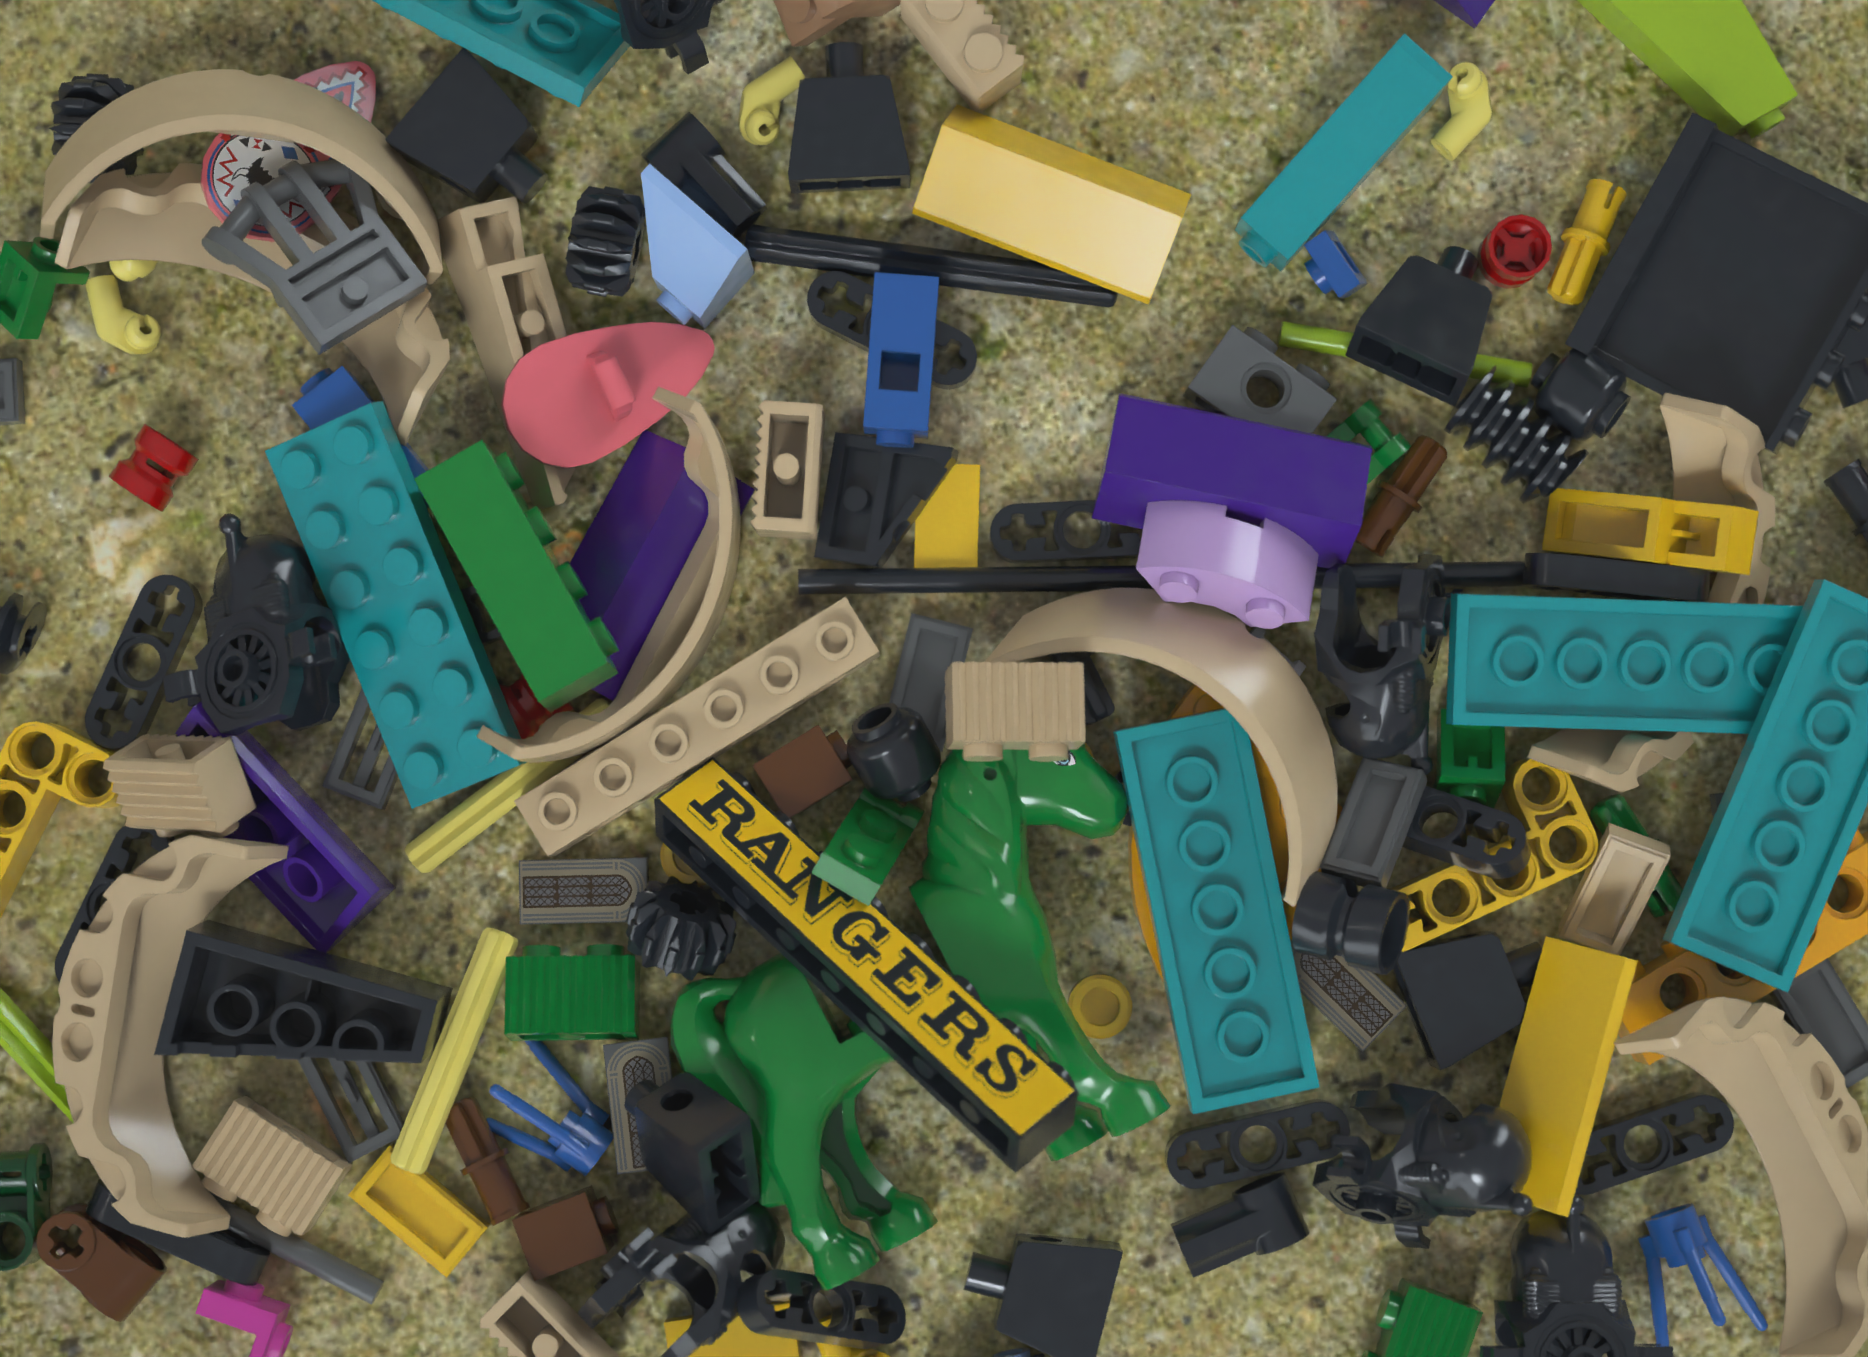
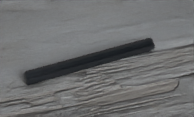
[745,225,1118,308]

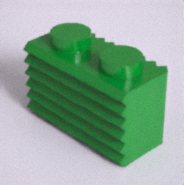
[504,944,640,1041]
[1362,1278,1483,1357]

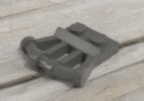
[201,159,428,355]

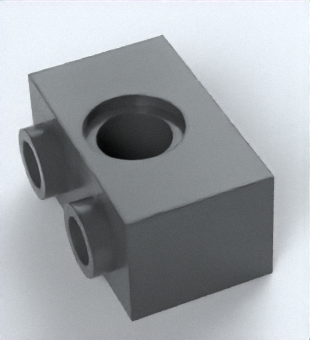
[1183,325,1337,434]

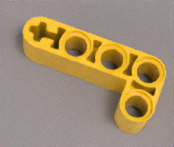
[0,721,120,919]
[1390,758,1599,952]

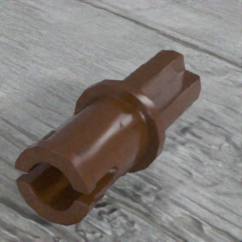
[1355,435,1447,558]
[445,1096,530,1226]

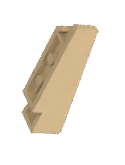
[437,196,577,510]

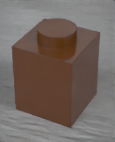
[752,725,854,819]
[512,1185,619,1282]

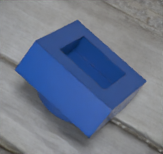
[1304,230,1368,298]

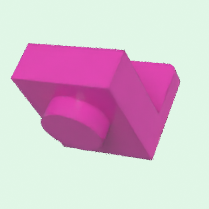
[195,1279,293,1357]

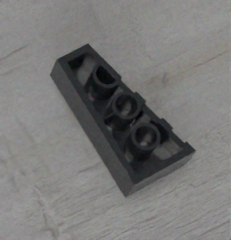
[154,920,453,1063]

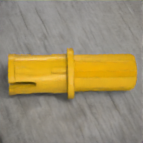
[1547,179,1627,306]

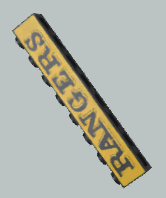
[654,757,1079,1174]

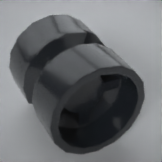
[1292,871,1410,975]

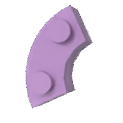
[1136,500,1319,629]

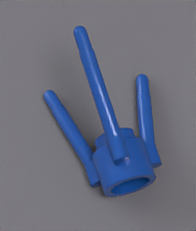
[486,1041,613,1177]
[1638,1203,1768,1346]

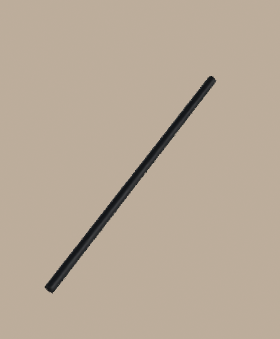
[798,561,1524,595]

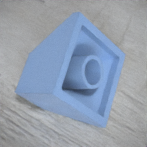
[641,163,755,329]

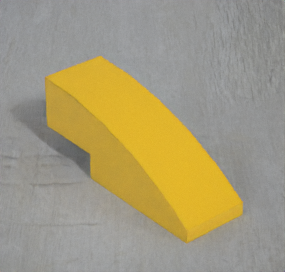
[1542,488,1759,576]

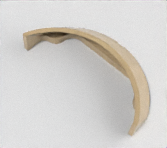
[40,69,443,285]
[55,163,450,446]
[477,387,741,763]
[1527,393,1775,793]
[984,588,1338,907]
[52,835,289,1238]
[1614,996,1868,1357]

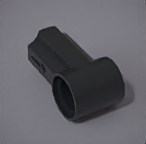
[641,112,767,239]
[1171,1172,1310,1278]

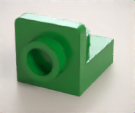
[0,237,90,339]
[1433,708,1505,808]

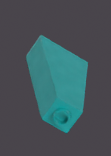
[1235,33,1453,272]

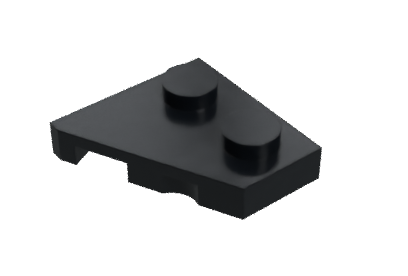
[814,432,959,568]

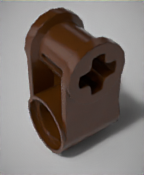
[36,1203,167,1322]

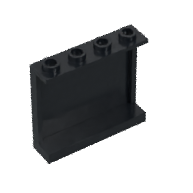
[1565,113,1868,455]

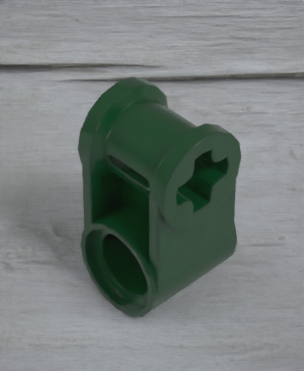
[0,1143,53,1271]

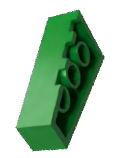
[414,440,619,712]

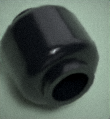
[1531,349,1631,441]
[847,703,941,802]

